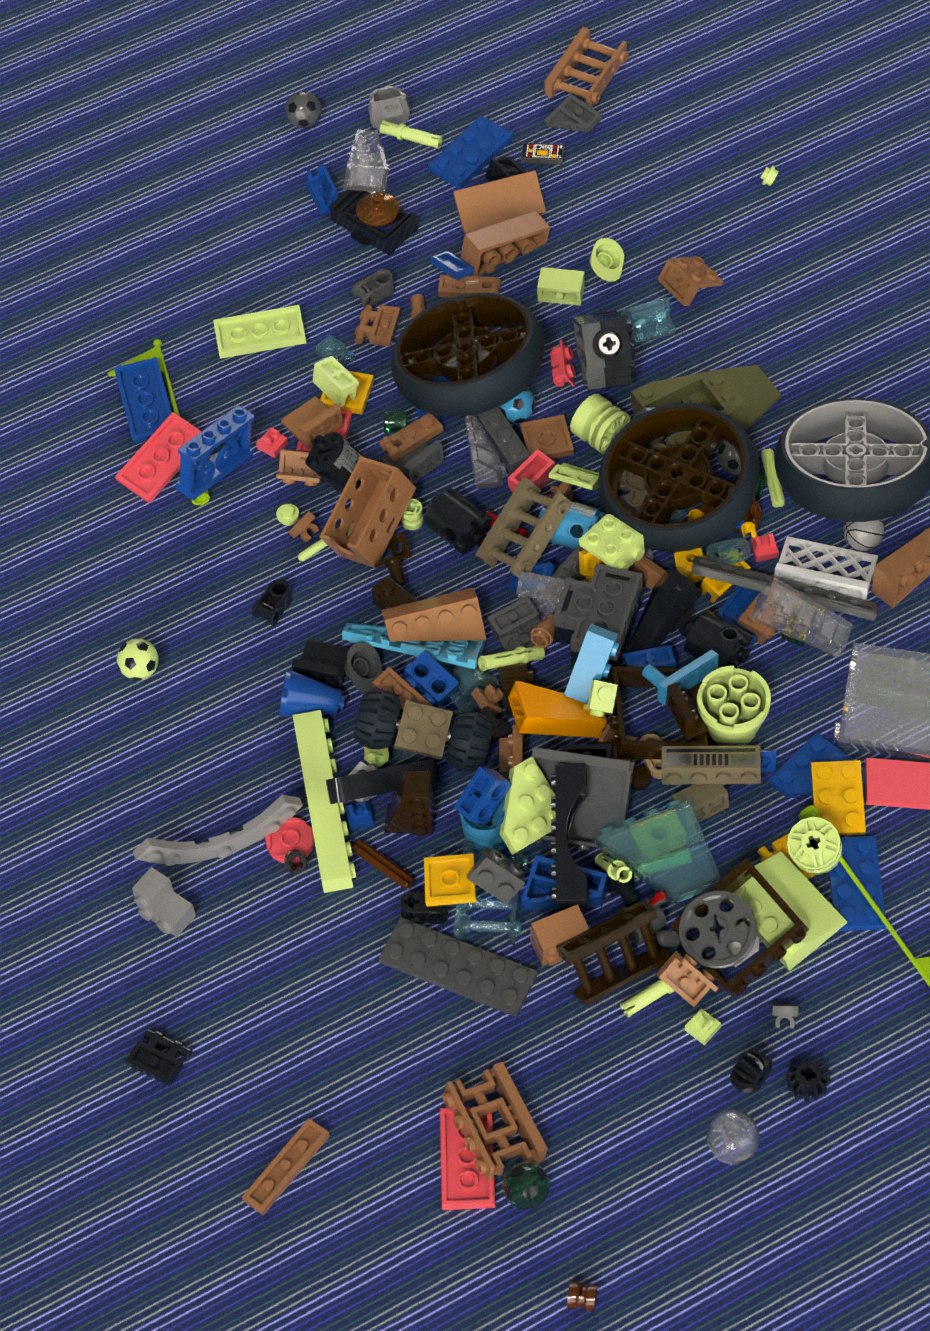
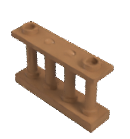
[545,27,629,107]

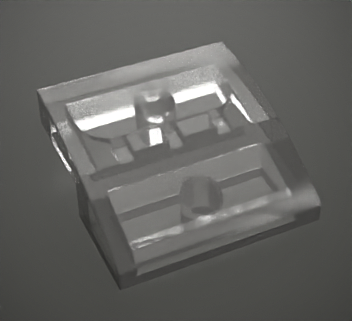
[516,571,566,621]

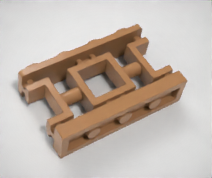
[442,1062,548,1181]

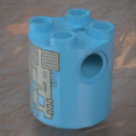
[539,501,606,550]

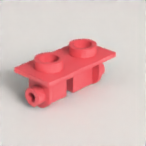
[550,340,576,387]

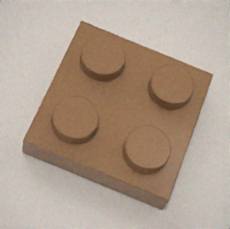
[520,414,574,459]

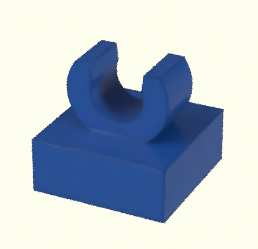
[345,801,374,831]

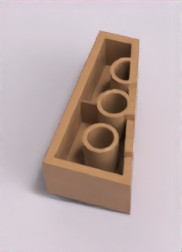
[460,211,550,276]
[381,588,486,641]

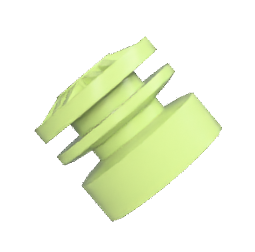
[570,394,630,454]
[787,817,843,875]

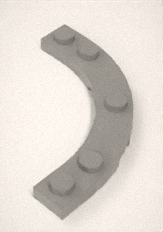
[133,794,303,866]

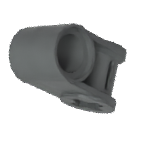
[352,269,395,307]

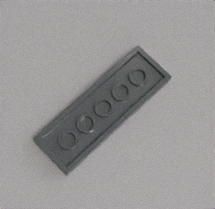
[379,917,538,1018]

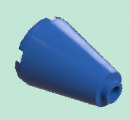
[278,670,345,717]

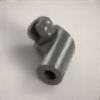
[654,930,692,947]

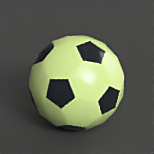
[117,638,159,680]

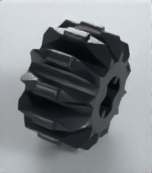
[730,1048,772,1095]
[786,1056,831,1102]

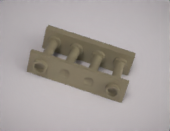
[475,477,573,582]

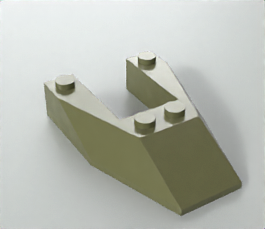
[631,365,782,460]

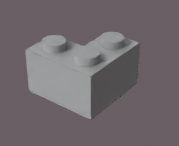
[132,867,196,937]

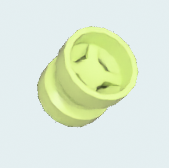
[401,499,424,530]

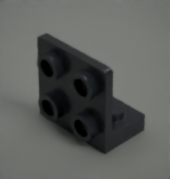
[292,640,350,690]

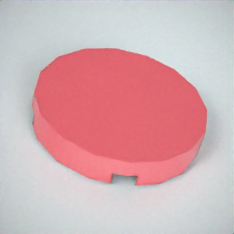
[265,817,315,863]

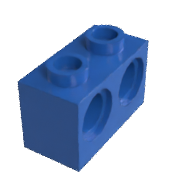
[403,650,459,708]
[454,766,512,825]

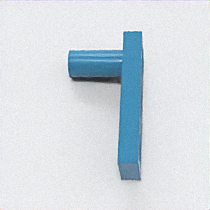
[642,649,718,705]

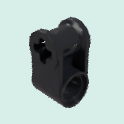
[252,579,292,625]
[400,892,448,924]

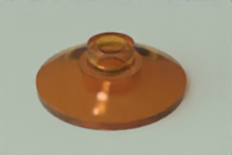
[356,192,399,226]

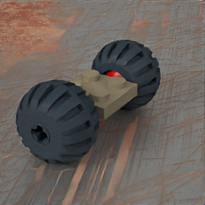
[354,689,493,772]

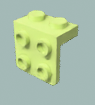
[579,514,645,570]

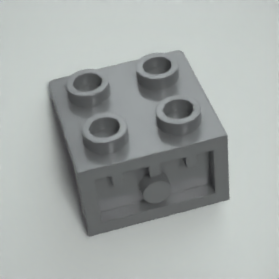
[381,440,444,485]

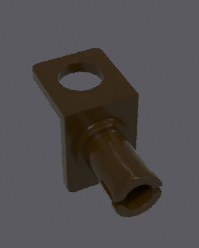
[374,532,412,585]

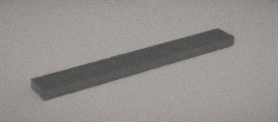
[691,556,877,621]

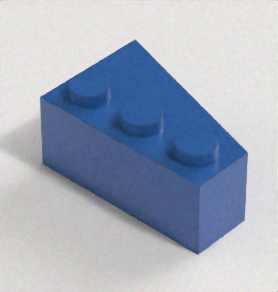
[521,855,610,910]

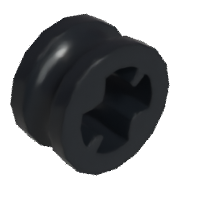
[284,849,307,874]

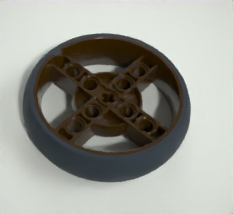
[391,293,545,417]
[598,403,759,552]

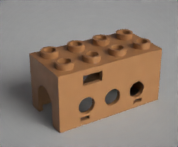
[320,456,416,568]

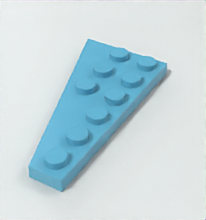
[342,623,486,669]

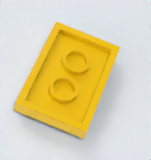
[811,760,866,835]

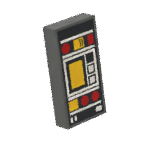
[521,142,565,165]

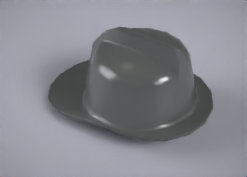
[344,642,383,693]

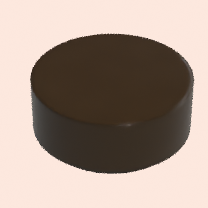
[631,766,651,791]

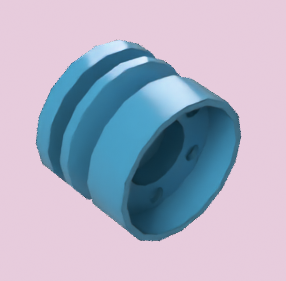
[460,795,506,852]

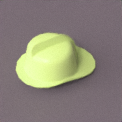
[590,238,624,282]

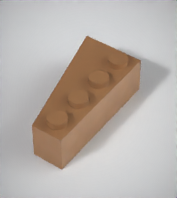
[872,528,930,608]

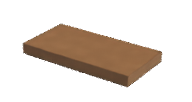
[453,170,546,234]

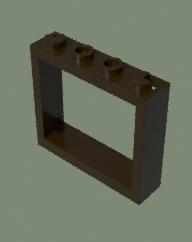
[605,666,708,759]
[669,858,809,997]

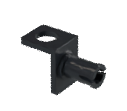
[602,870,640,908]

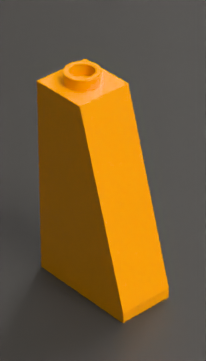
[508,681,607,738]

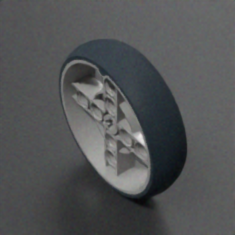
[774,398,930,522]

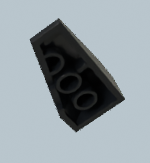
[625,568,702,653]

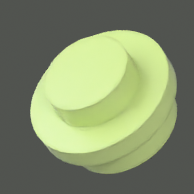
[760,165,779,186]
[276,504,299,526]

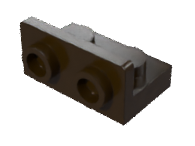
[666,683,708,740]

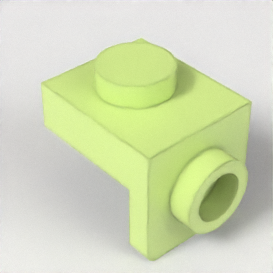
[583,680,618,717]

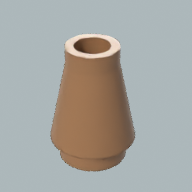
[531,614,555,648]

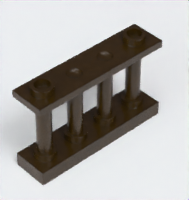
[556,900,671,1006]

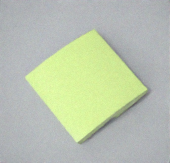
[549,463,599,491]

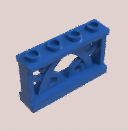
[176,406,255,500]

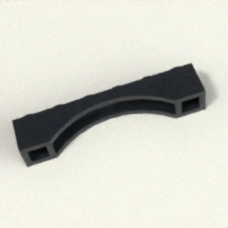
[551,763,589,911]

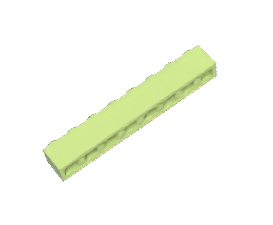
[293,710,356,893]

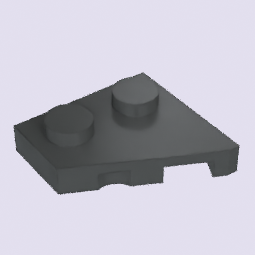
[544,94,602,133]

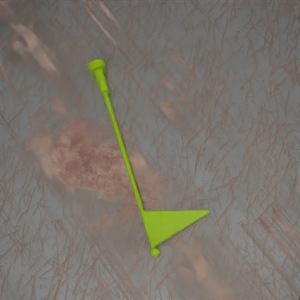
[107,339,210,505]
[798,805,930,987]

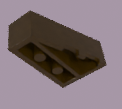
[384,771,435,836]

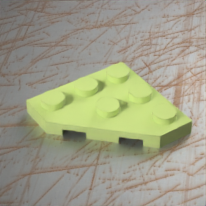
[499,757,556,855]

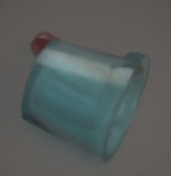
[451,664,500,707]

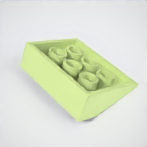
[725,851,847,971]

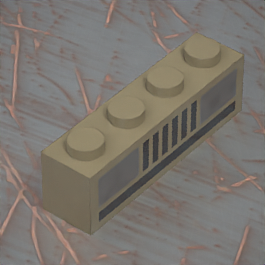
[661,745,761,785]

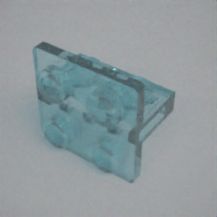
[620,297,676,345]

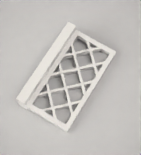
[774,536,878,600]

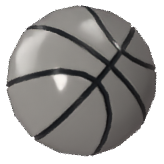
[843,519,885,551]

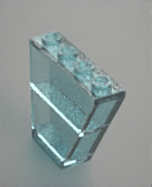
[593,799,721,905]

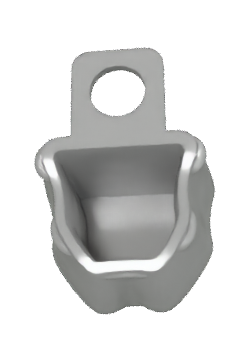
[368,86,410,128]

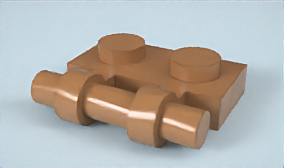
[355,305,401,347]

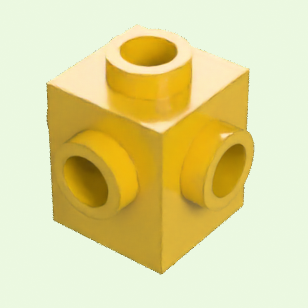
[674,548,709,583]

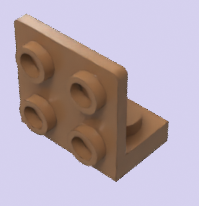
[657,256,723,306]
[281,397,343,449]

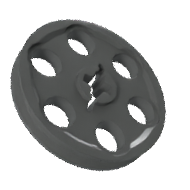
[679,891,757,969]

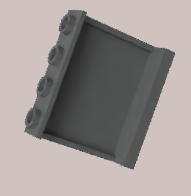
[532,747,634,854]

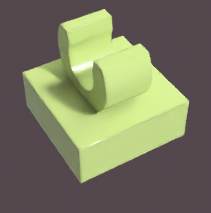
[685,1008,721,1045]

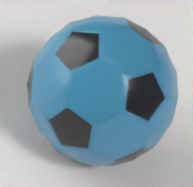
[499,388,535,424]

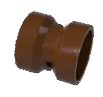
[567,1281,598,1312]

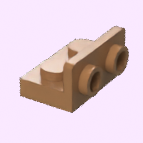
[499,725,524,772]

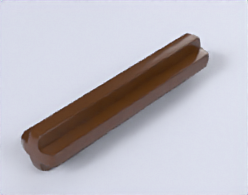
[353,840,414,890]

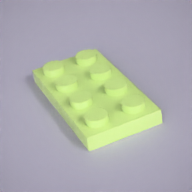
[213,305,306,359]

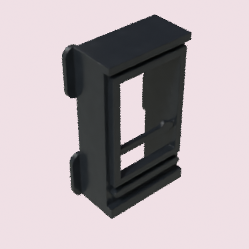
[329,181,418,255]

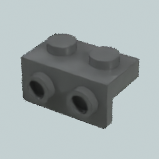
[467,846,526,905]

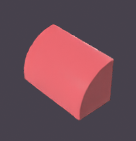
[508,449,555,493]

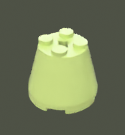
[697,666,771,746]

